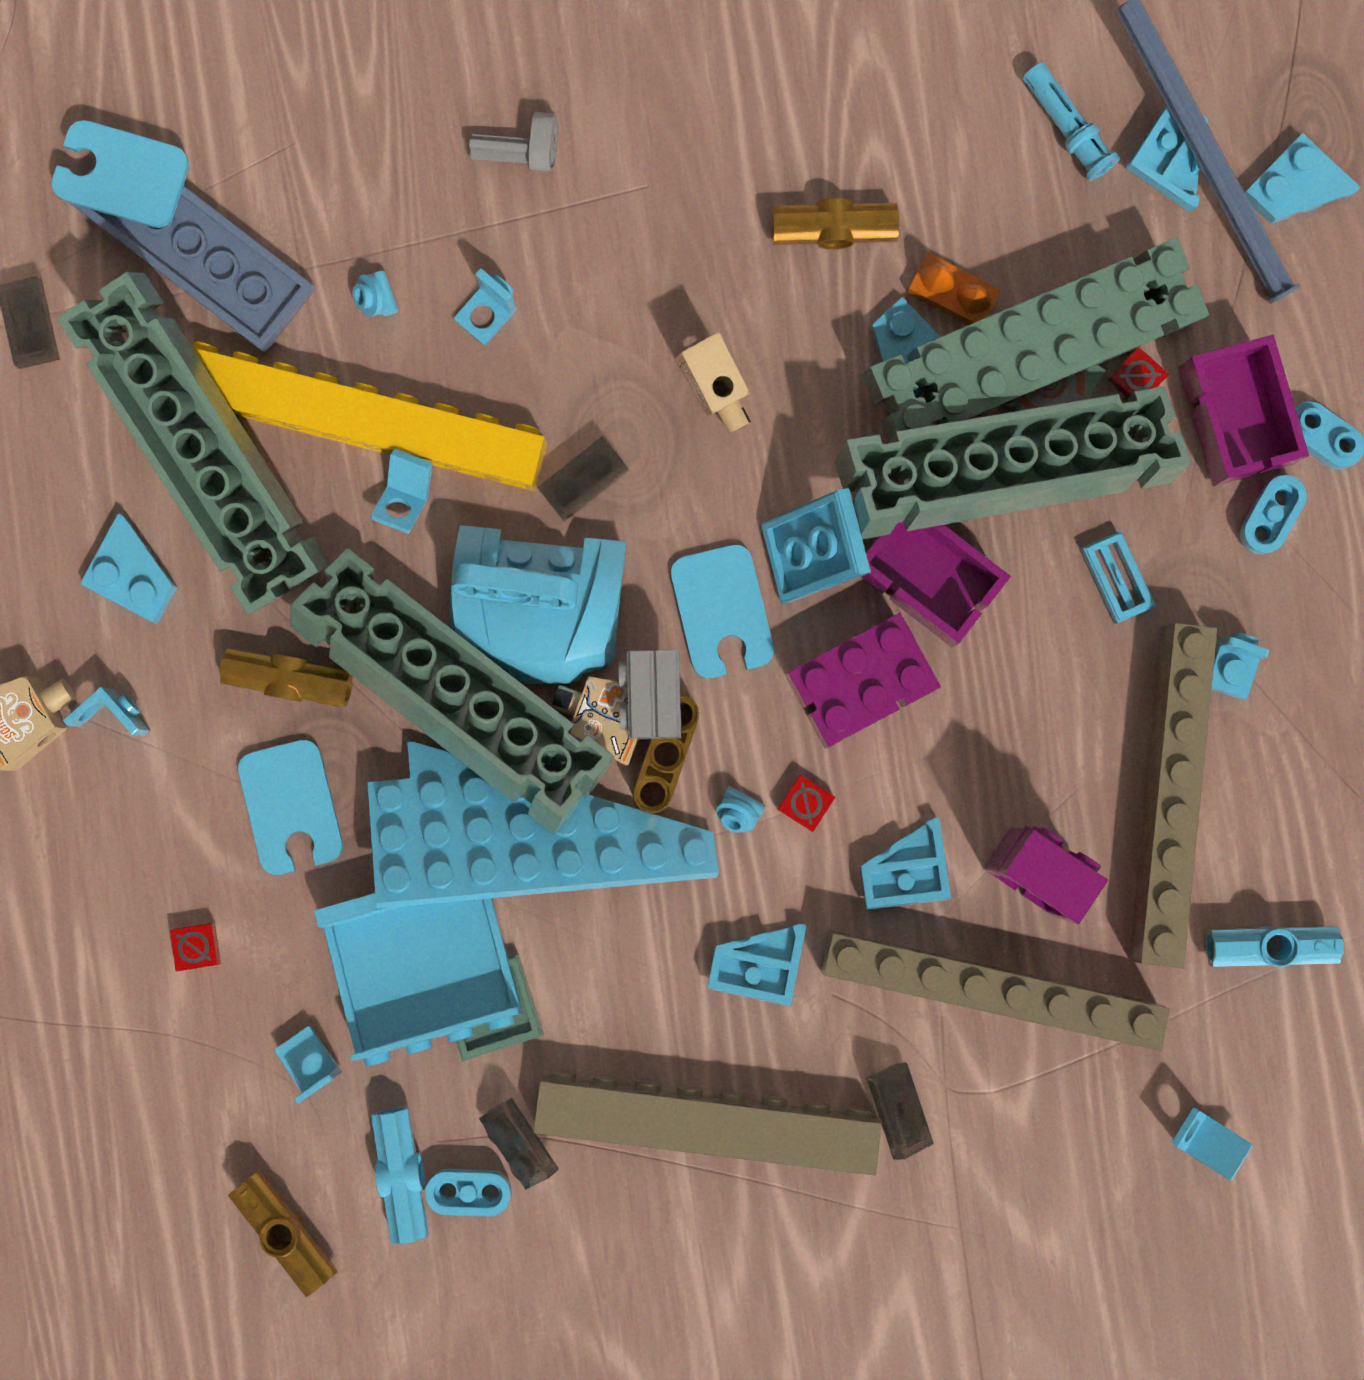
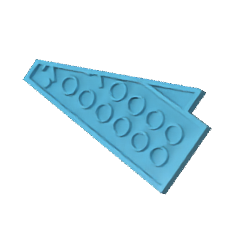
[367,742,719,909]

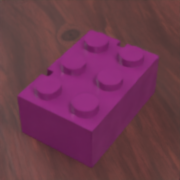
[1179,334,1309,487]
[860,522,1011,648]
[785,612,941,749]
[983,825,1108,924]

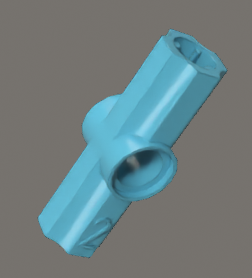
[1205,926,1344,967]
[371,1107,429,1244]

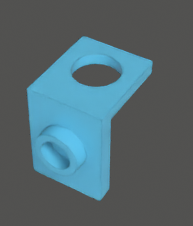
[454,268,517,346]
[371,448,433,534]
[63,687,150,736]
[274,1025,342,1104]
[1171,1107,1253,1181]

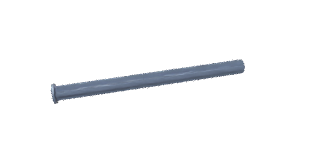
[1117,0,1300,304]

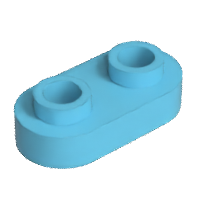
[1295,401,1364,470]
[1240,475,1307,555]
[425,1168,512,1217]

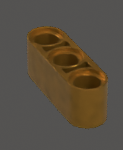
[634,695,699,814]

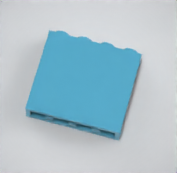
[314,893,523,1067]

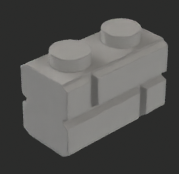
[619,650,681,739]

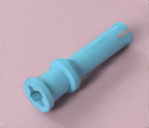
[1022,62,1120,182]

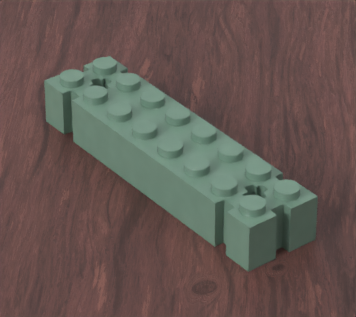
[861,237,1210,442]
[56,272,331,615]
[835,386,1191,539]
[290,548,614,835]

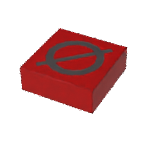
[1108,347,1169,398]
[777,774,836,833]
[170,922,221,972]

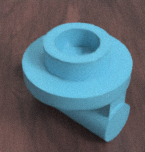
[353,271,399,317]
[716,786,766,833]

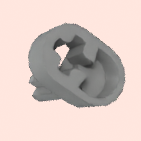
[469,112,559,173]

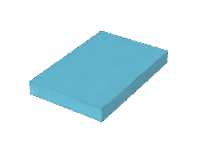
[761,488,871,604]

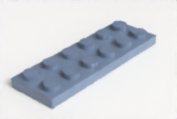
[70,163,316,353]

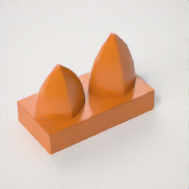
[907,252,1001,325]

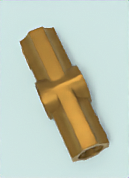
[772,198,899,250]
[219,648,353,707]
[228,1169,338,1297]

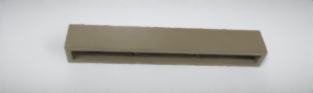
[1129,623,1217,969]
[820,930,1170,1051]
[534,1070,882,1176]

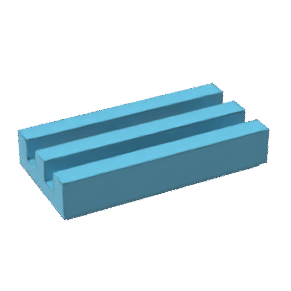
[1080,531,1156,624]

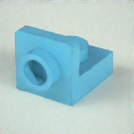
[1211,633,1269,700]

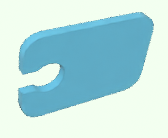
[52,120,189,228]
[671,545,774,678]
[238,740,343,875]

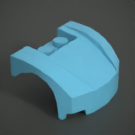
[449,525,626,684]

